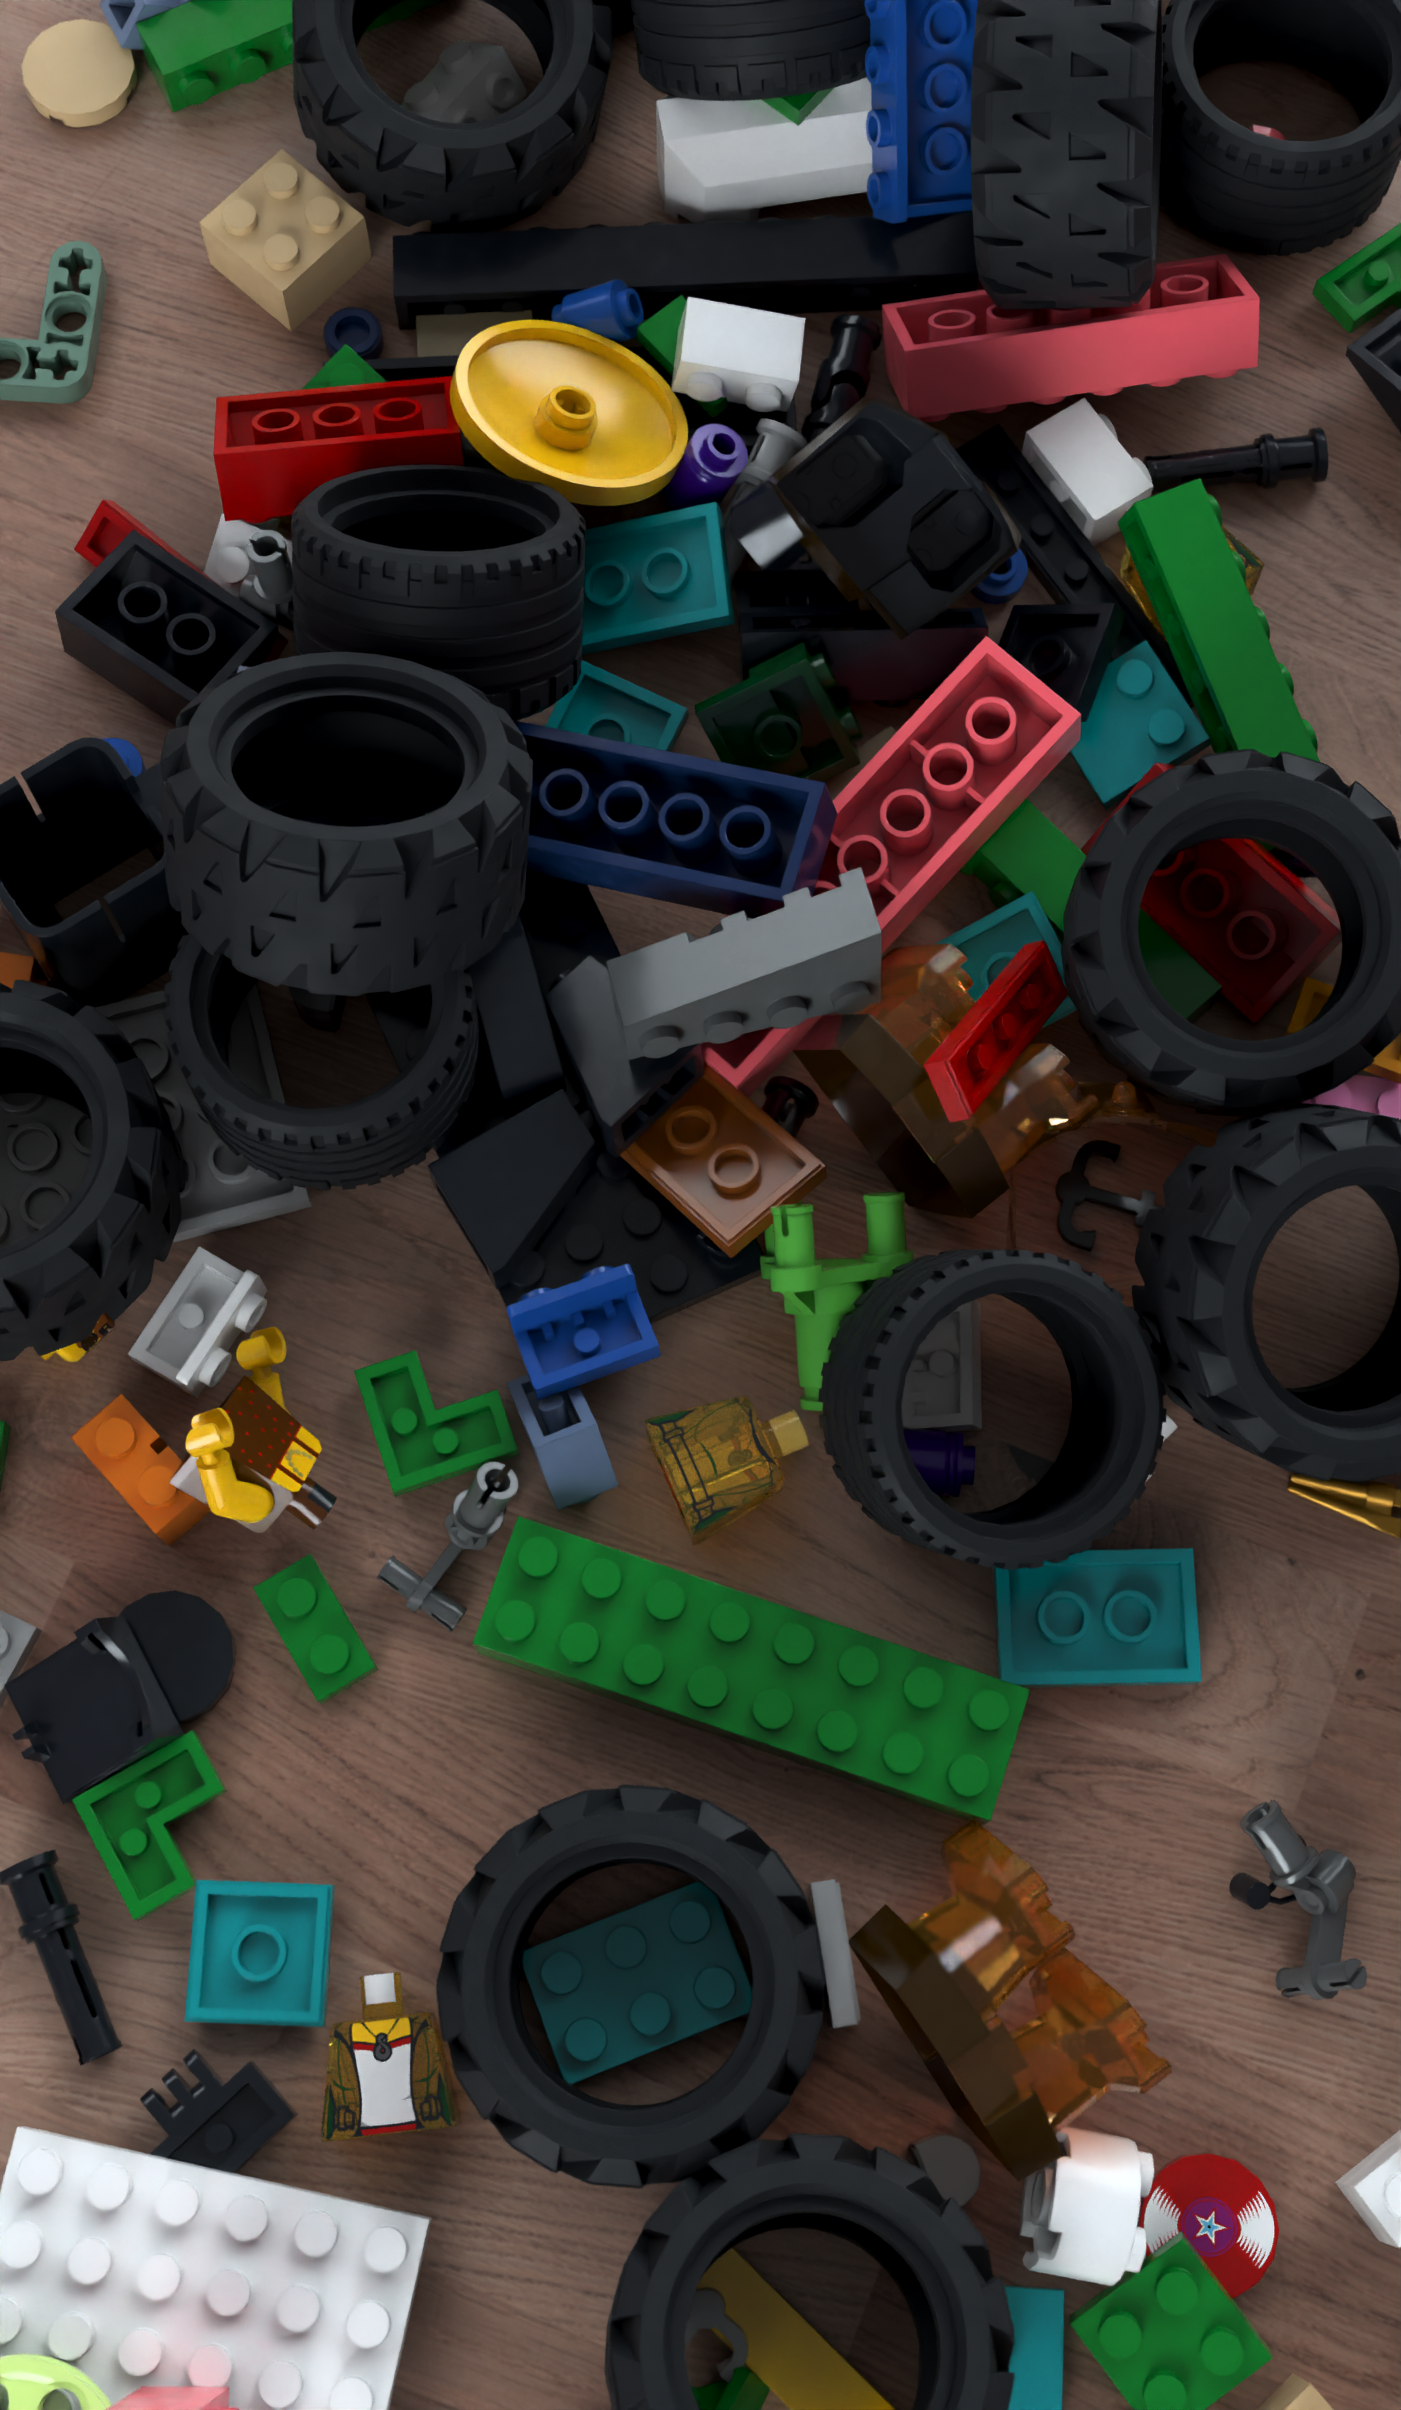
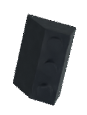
[55,530,279,727]

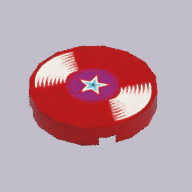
[1137,2152,1279,2298]

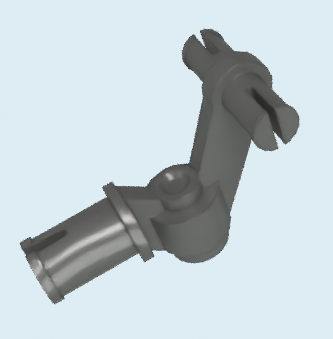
[239,530,294,632]
[376,1462,518,1632]
[1240,1800,1367,2000]

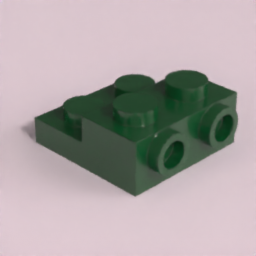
[695,642,864,782]

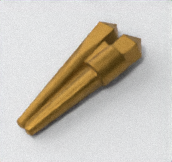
[1287,1472,1401,1538]

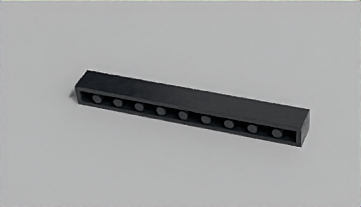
[392,212,978,330]

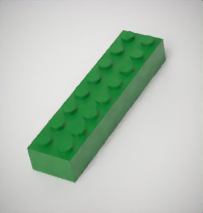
[472,1516,1030,1826]

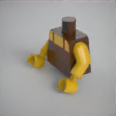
[169,1327,337,1533]

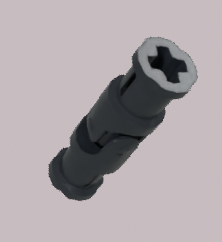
[801,314,882,443]

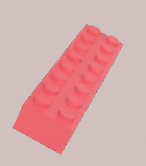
[701,636,1081,1098]

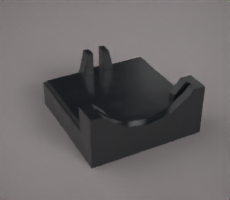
[4,1616,184,1804]

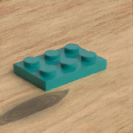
[581,502,735,655]
[993,1548,1202,1688]
[522,1882,752,2085]

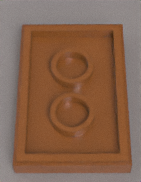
[620,1062,827,1258]

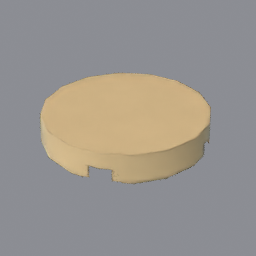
[21,19,138,128]

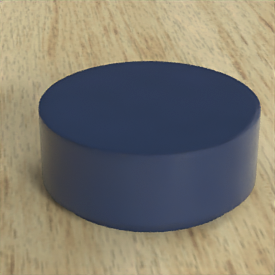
[324,307,384,360]

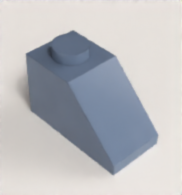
[506,1374,619,1510]

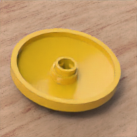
[450,320,688,506]

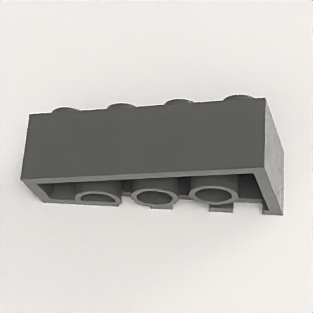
[606,867,882,1060]

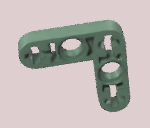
[0,241,107,404]

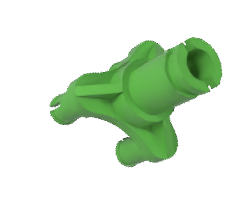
[760,1192,914,1411]

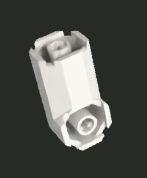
[656,77,872,223]

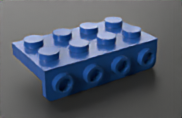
[864,0,978,224]

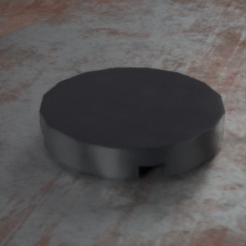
[118,1590,236,1724]

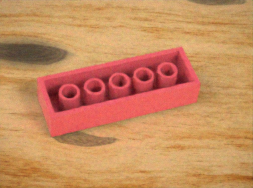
[882,254,1260,422]

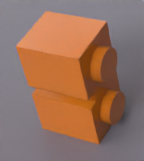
[70,1393,211,1547]

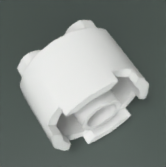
[1019,2123,1154,2286]

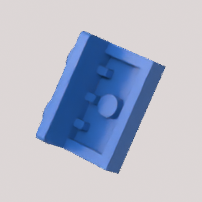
[506,1264,661,1400]

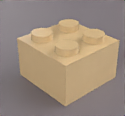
[199,149,372,332]

